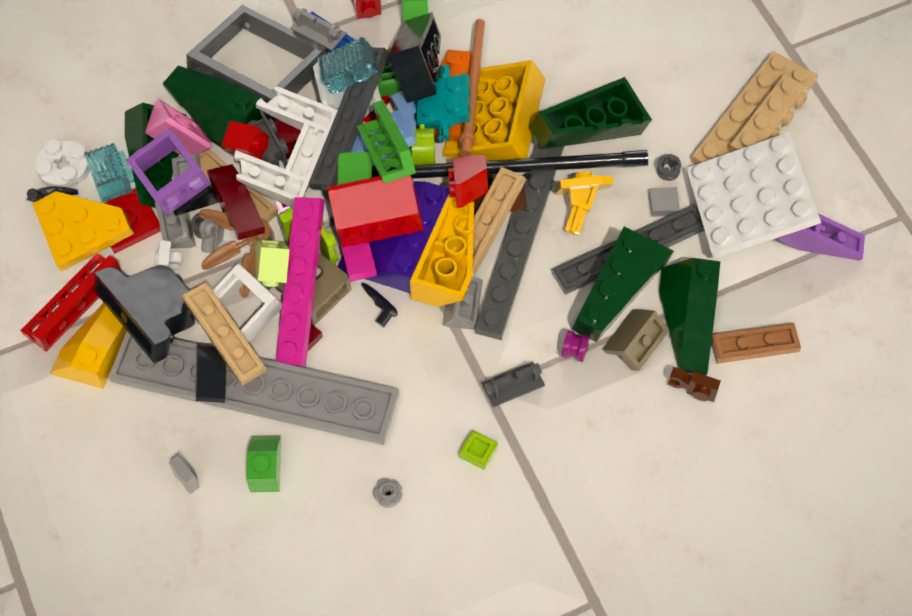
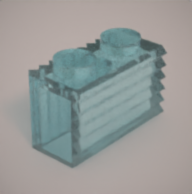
[318,37,379,94]
[84,143,135,203]

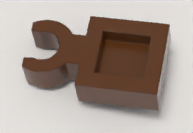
[668,367,721,402]

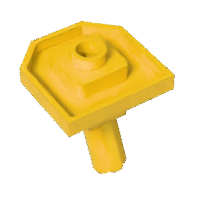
[555,171,614,235]

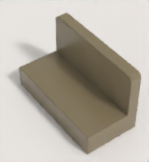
[603,310,670,371]

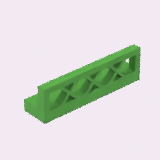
[357,100,416,184]

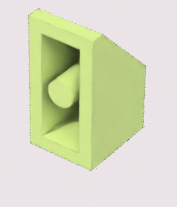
[254,239,289,287]

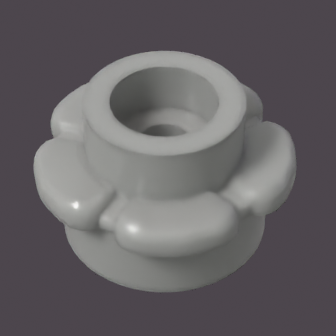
[374,479,403,508]

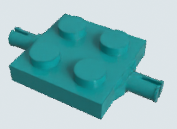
[417,64,471,142]

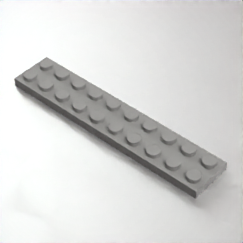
[109,331,399,445]

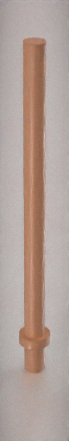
[459,19,485,156]

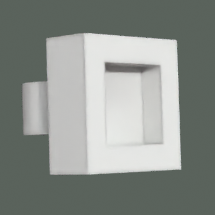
[154,240,183,271]

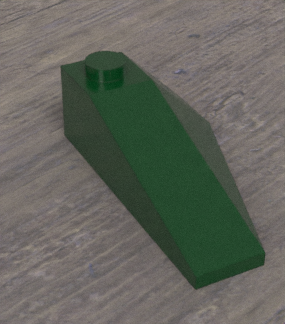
[163,65,261,149]

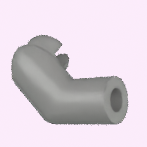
[198,219,218,253]

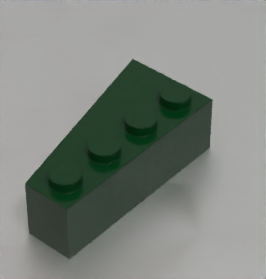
[530,77,652,149]

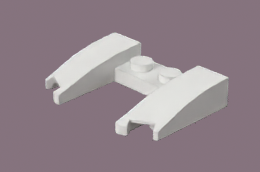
[234,86,338,208]

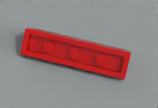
[20,253,122,352]

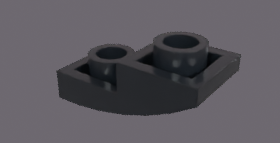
[195,345,226,403]

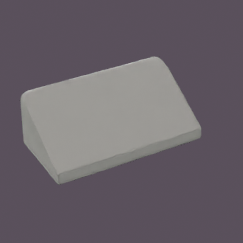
[155,202,196,249]
[442,276,483,330]

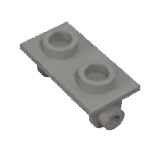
[290,8,347,51]

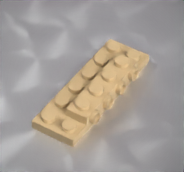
[691,51,818,164]

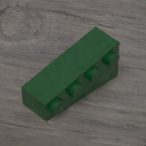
[571,226,674,342]

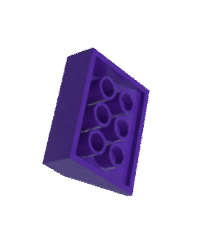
[337,181,450,294]

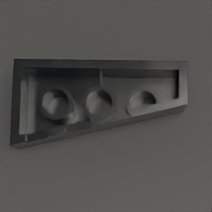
[387,12,441,103]

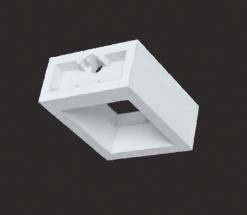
[197,263,282,344]

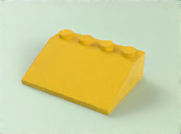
[443,60,545,161]

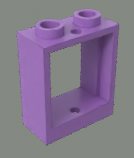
[126,128,211,216]

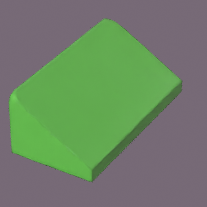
[337,152,372,185]

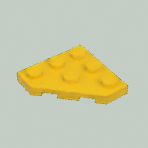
[32,191,134,271]

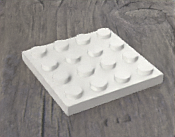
[687,132,821,259]

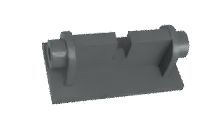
[248,111,289,166]
[481,362,545,407]

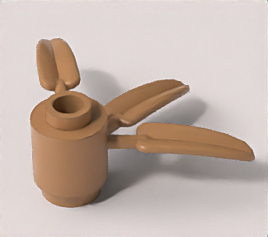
[199,209,275,298]

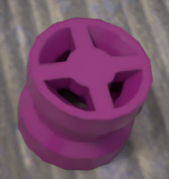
[561,330,590,362]

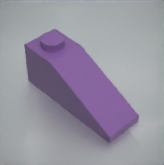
[777,213,865,261]

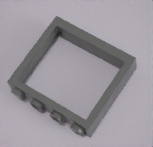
[186,5,326,118]

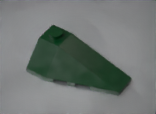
[125,102,187,208]
[659,258,721,375]

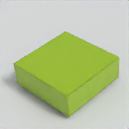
[459,430,498,470]

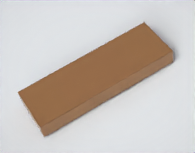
[711,323,801,364]

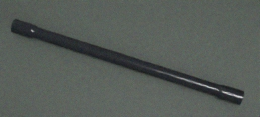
[387,150,648,179]

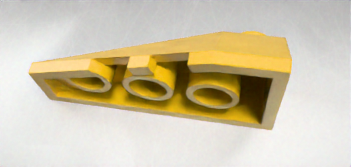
[410,195,474,307]
[50,303,127,389]

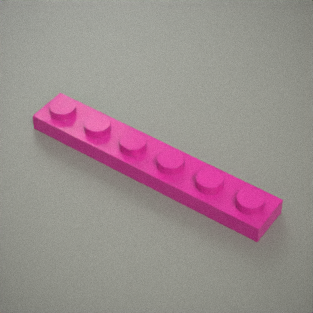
[276,197,325,367]

